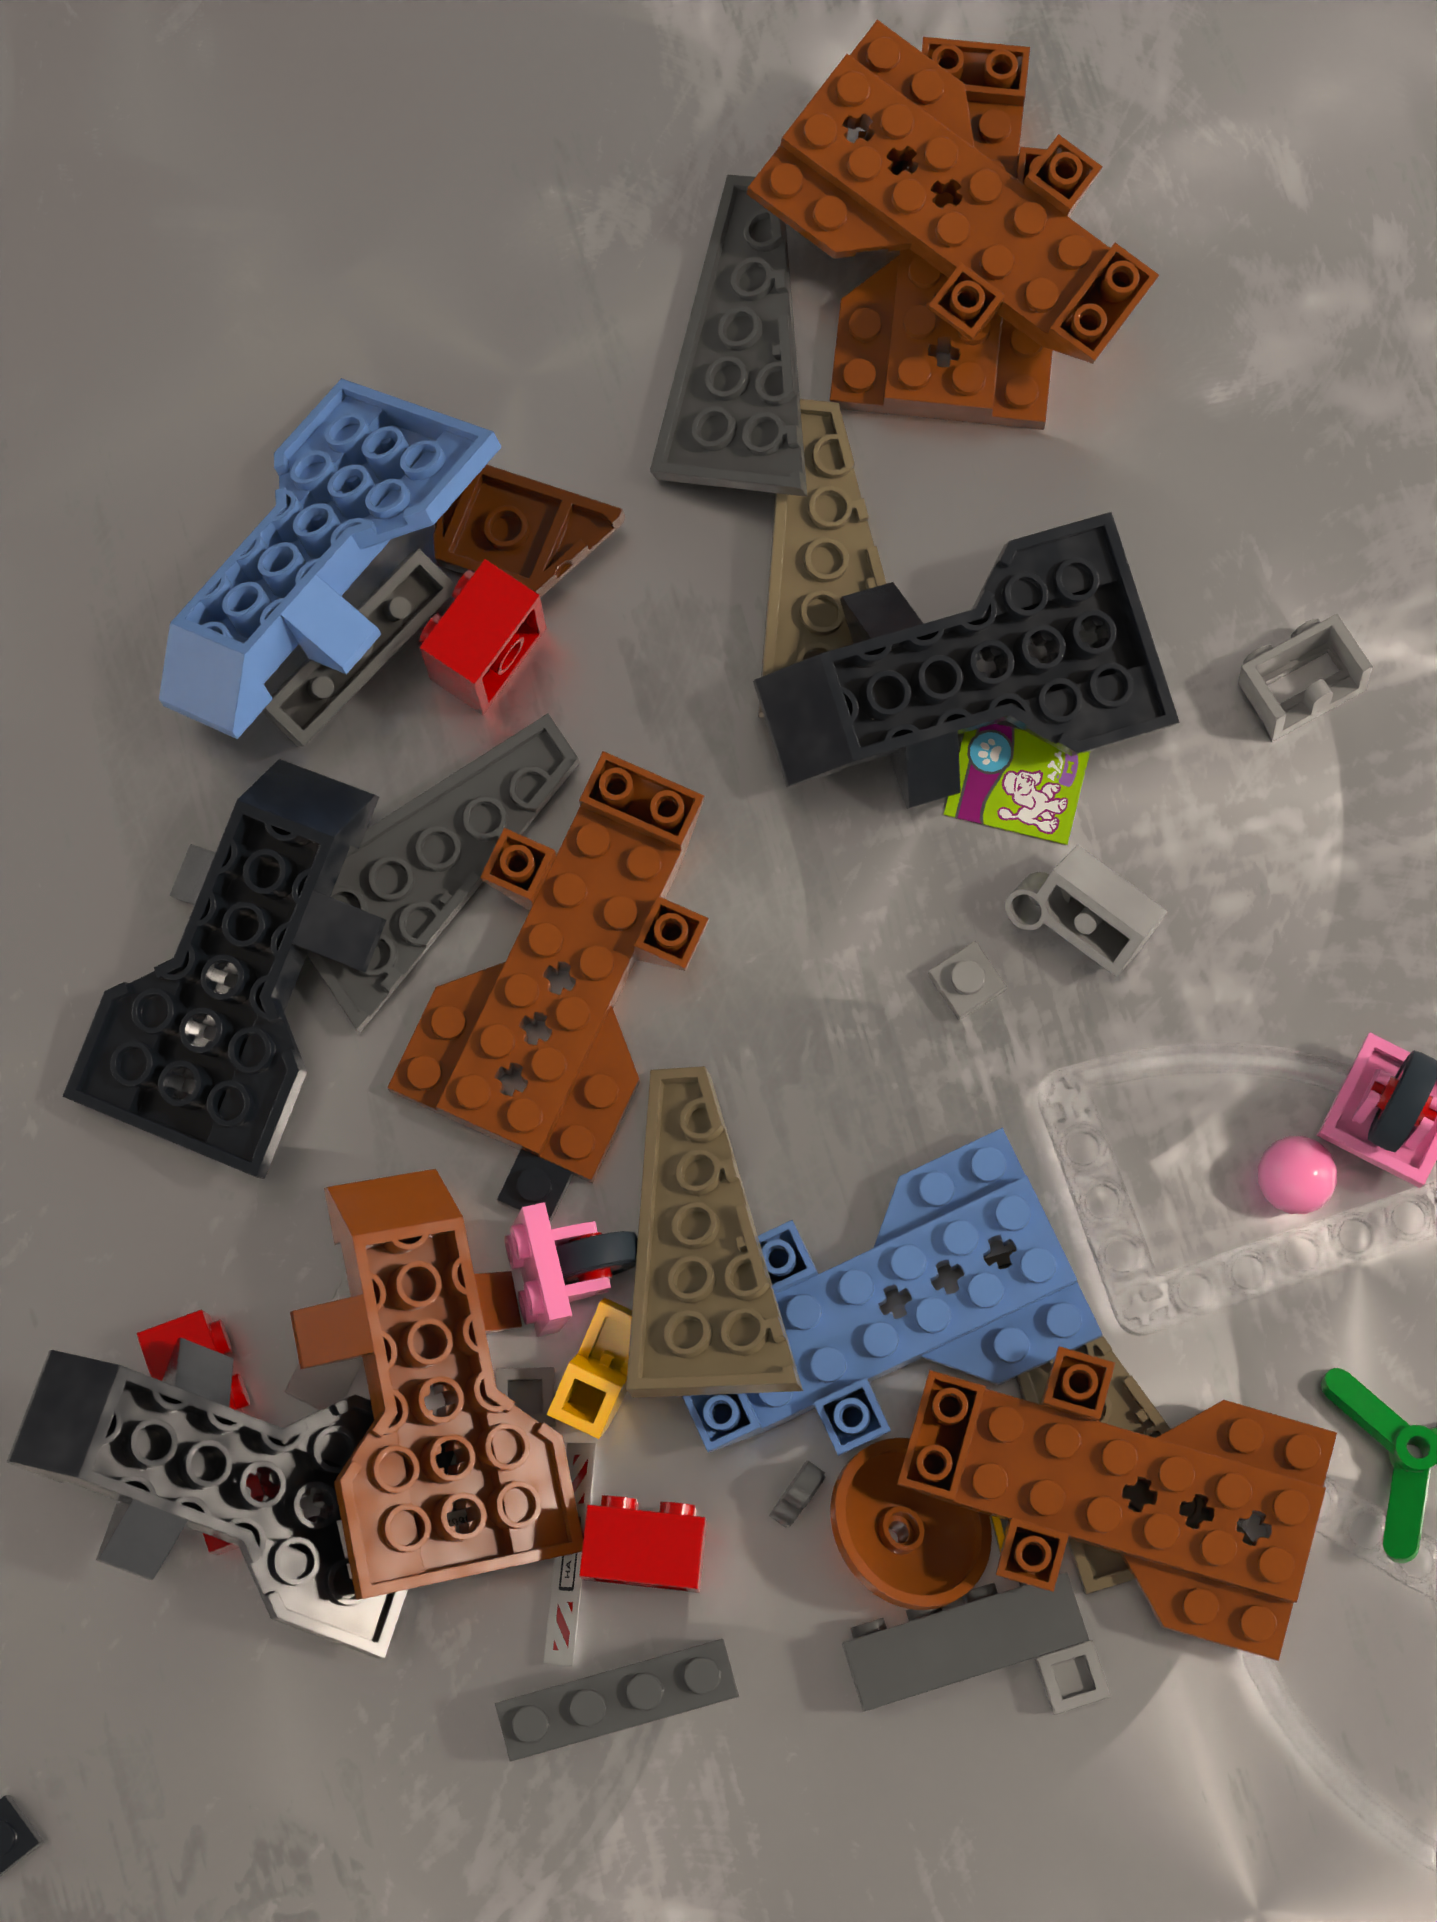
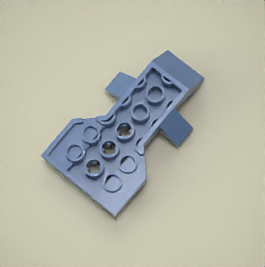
[159,378,502,739]
[682,1127,1103,1456]

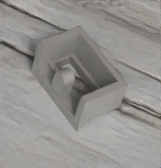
[1238,614,1373,742]

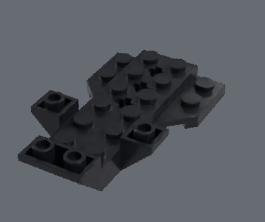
[753,512,1180,809]
[62,759,387,1179]
[7,1337,454,1659]

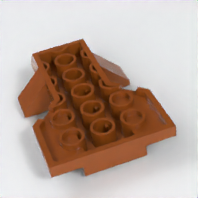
[747,20,1159,364]
[830,37,1053,430]
[387,751,709,1184]
[290,1169,583,1600]
[898,1346,1337,1661]

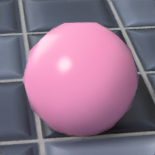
[1258,1136,1337,1214]

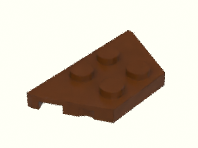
[433,464,625,598]

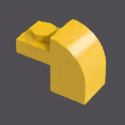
[546,1297,632,1439]

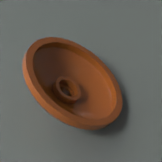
[830,1438,992,1610]

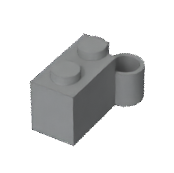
[1005,845,1168,977]

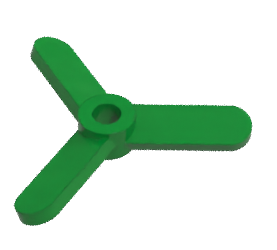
[1321,1368,1437,1563]

